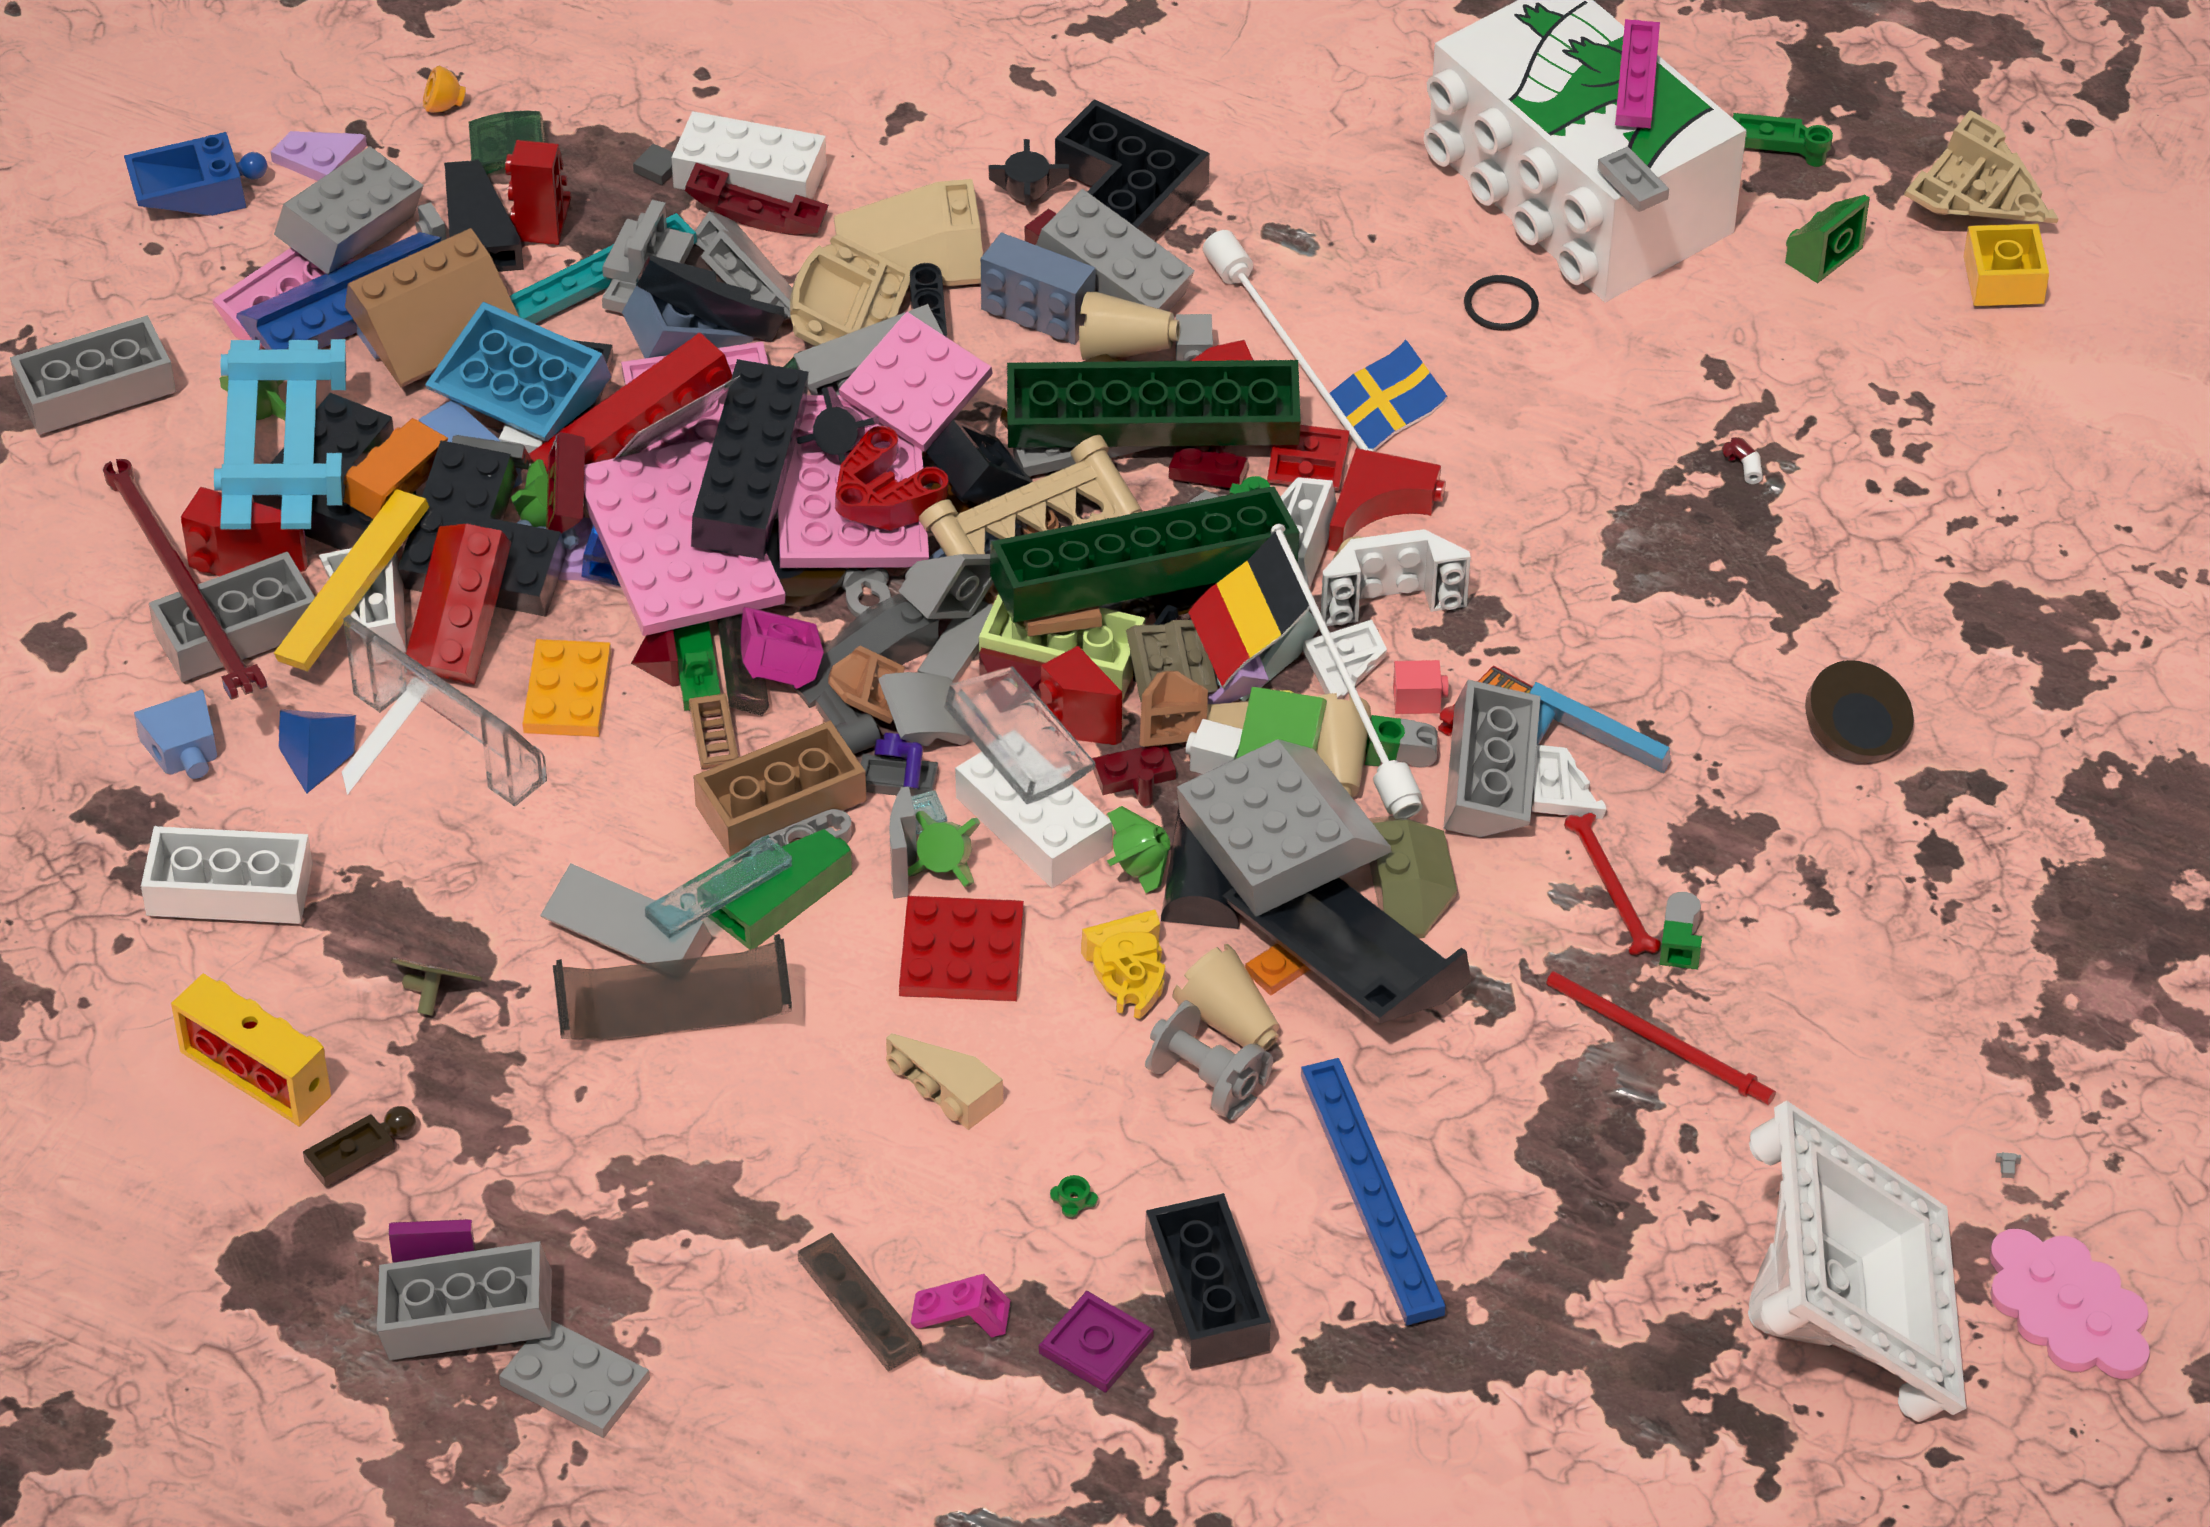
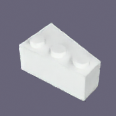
[319,548,407,659]

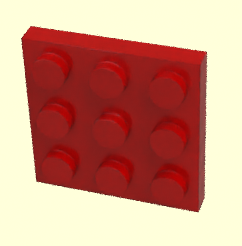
[899,896,1024,1002]

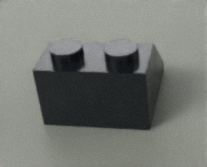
[926,419,1032,505]

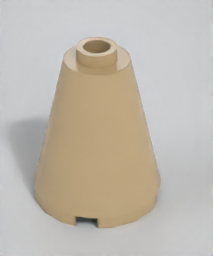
[1079,292,1180,360]
[1315,693,1371,797]
[1172,944,1279,1050]

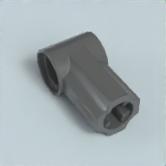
[816,687,880,754]

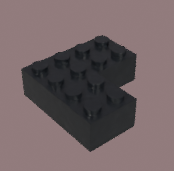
[1055,99,1210,240]
[253,392,416,550]
[398,440,567,617]

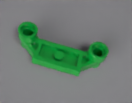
[1733,113,1833,167]

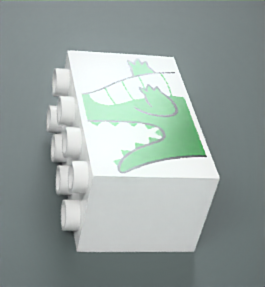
[1424,0,1746,303]

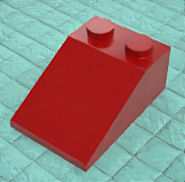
[180,487,308,576]

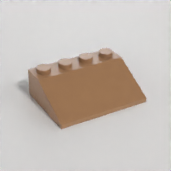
[345,228,519,388]

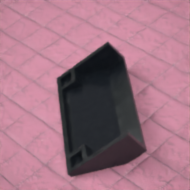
[1222,877,1471,1023]

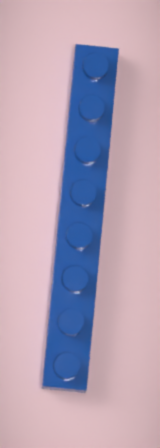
[1301,1058,1446,1326]

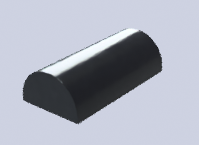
[1161,805,1240,929]

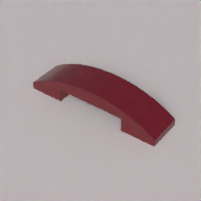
[685,163,829,235]

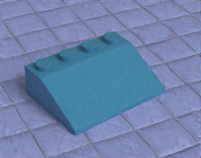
[425,302,611,441]

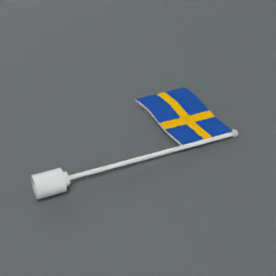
[1202,230,1447,452]

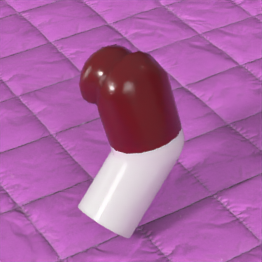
[1722,437,1763,484]

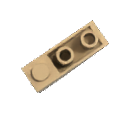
[886,1033,1003,1130]

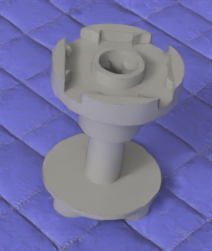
[1145,1000,1273,1120]

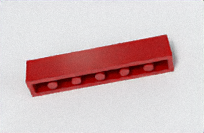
[529,333,732,474]

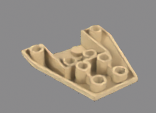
[834,179,983,286]

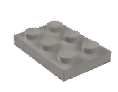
[499,1320,650,1438]

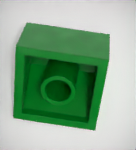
[1785,194,1870,284]

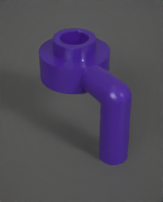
[874,733,923,789]

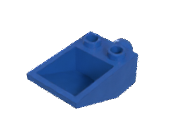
[124,132,268,216]

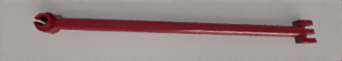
[103,459,268,700]

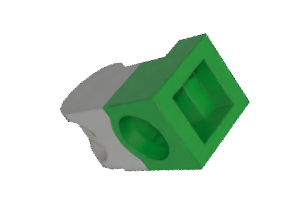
[1365,715,1438,767]
[1659,892,1702,970]

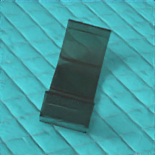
[553,934,792,1041]

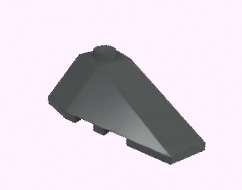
[792,594,938,708]

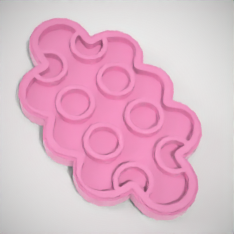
[1990,1229,2150,1379]

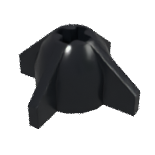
[989,139,1069,205]
[796,387,879,465]

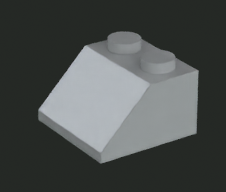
[899,554,993,619]

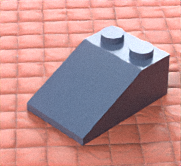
[622,286,754,358]

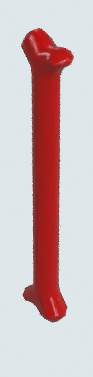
[1564,813,1661,956]

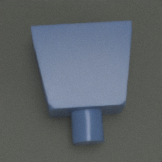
[134,690,217,779]

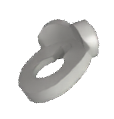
[841,567,891,618]

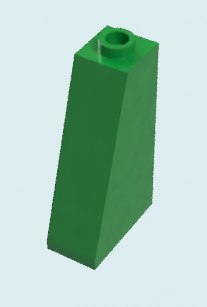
[696,829,852,952]

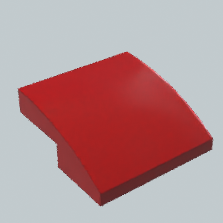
[1267,425,1350,491]

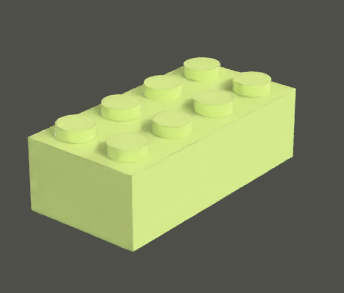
[979,593,1145,701]

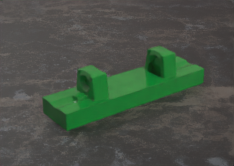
[673,621,721,711]

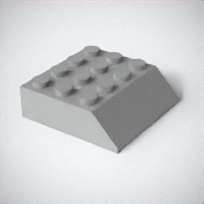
[1177,739,1391,917]

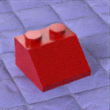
[1039,646,1122,745]

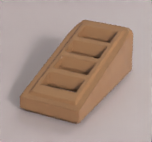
[689,693,738,770]

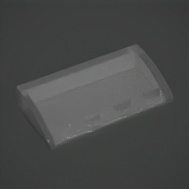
[944,666,1096,804]

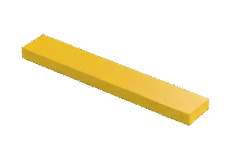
[274,489,429,672]

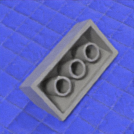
[1443,680,1541,837]

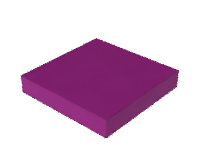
[389,1219,476,1263]
[1039,1290,1154,1393]

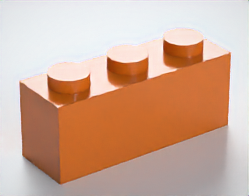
[343,418,448,519]

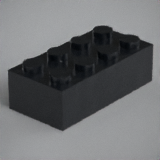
[1145,1193,1271,1369]

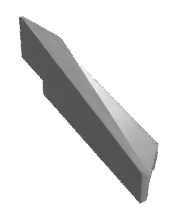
[695,211,792,320]

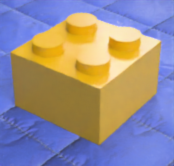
[1963,224,2049,306]

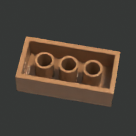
[693,720,867,857]

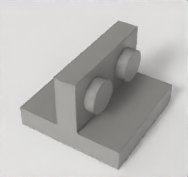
[603,200,694,284]

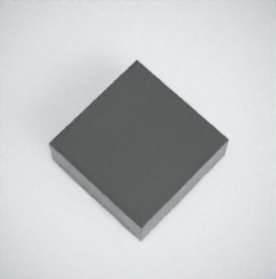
[633,143,673,185]

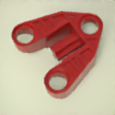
[835,426,949,531]

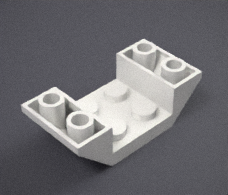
[1321,529,1471,626]

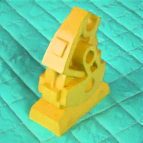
[1081,909,1165,1019]

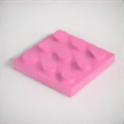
[839,312,993,452]

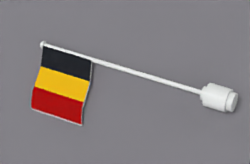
[1188,524,1423,819]

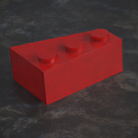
[505,140,572,245]

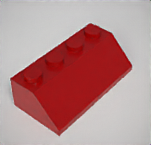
[402,524,511,685]

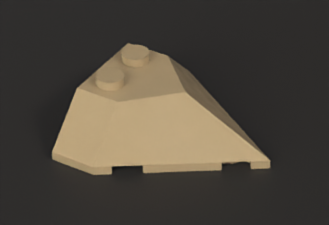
[1904,110,2059,223]

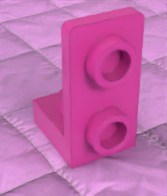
[911,1274,1011,1338]

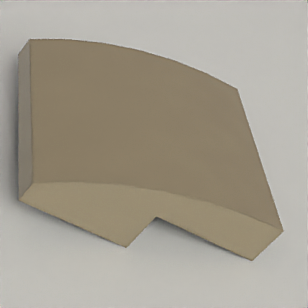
[1126,620,1218,702]

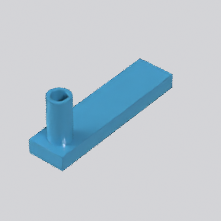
[1529,682,1671,774]

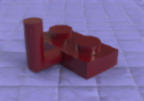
[1169,446,1248,488]
[1092,744,1176,807]

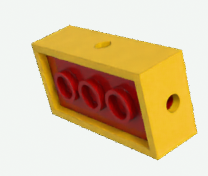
[171,973,331,1127]

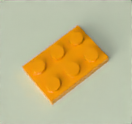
[522,639,611,737]

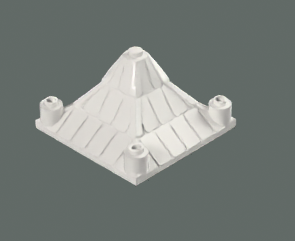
[1748,1100,1966,1422]

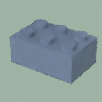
[980,232,1095,345]

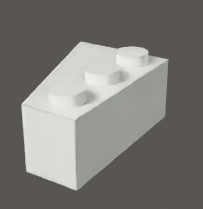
[1280,477,1337,589]

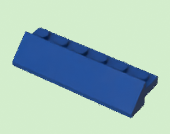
[236,232,442,350]

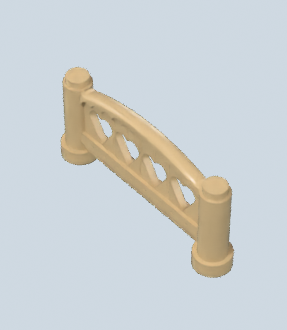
[919,435,1142,587]

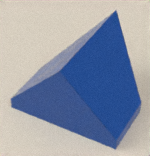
[278,709,356,794]

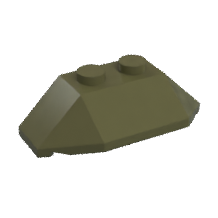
[1369,816,1457,939]

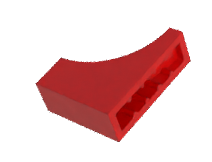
[1328,448,1446,552]

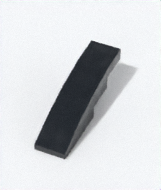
[636,255,785,342]

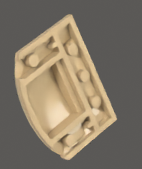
[790,234,910,346]

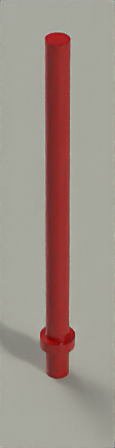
[1546,971,1776,1105]

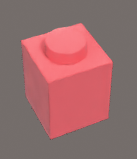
[1393,660,1448,714]

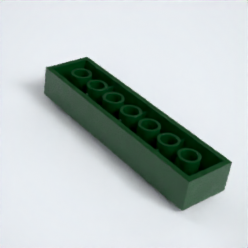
[1007,360,1301,448]
[990,486,1300,623]

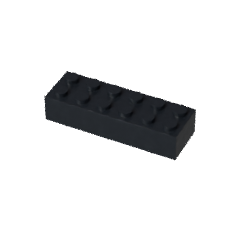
[691,359,809,560]

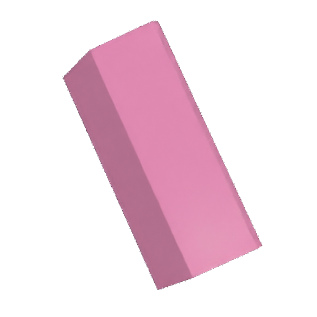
[213,248,354,349]

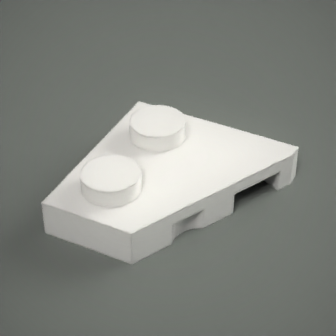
[1302,620,1387,699]
[1531,745,1606,819]

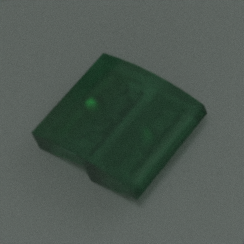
[468,110,545,175]

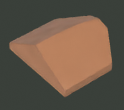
[828,645,905,724]
[1139,671,1208,747]

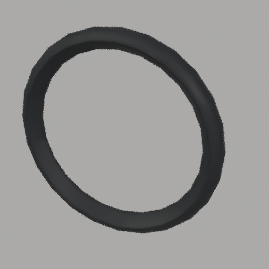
[1464,275,1539,330]

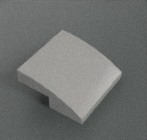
[878,672,973,747]
[889,786,917,899]

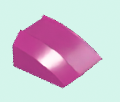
[741,607,824,689]

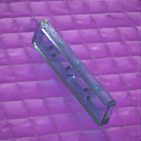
[645,835,792,939]

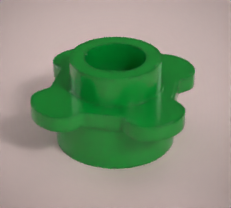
[1050,1175,1098,1217]

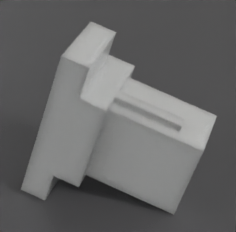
[1995,1152,2021,1179]

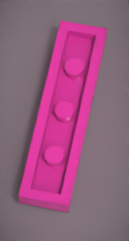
[1615,19,1660,128]

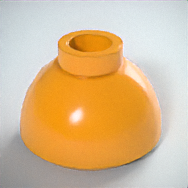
[423,65,466,113]

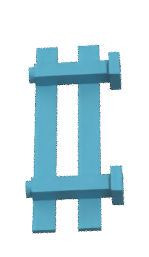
[214,339,346,529]

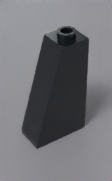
[444,160,524,272]

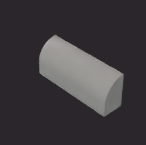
[793,304,943,395]
[540,863,712,978]

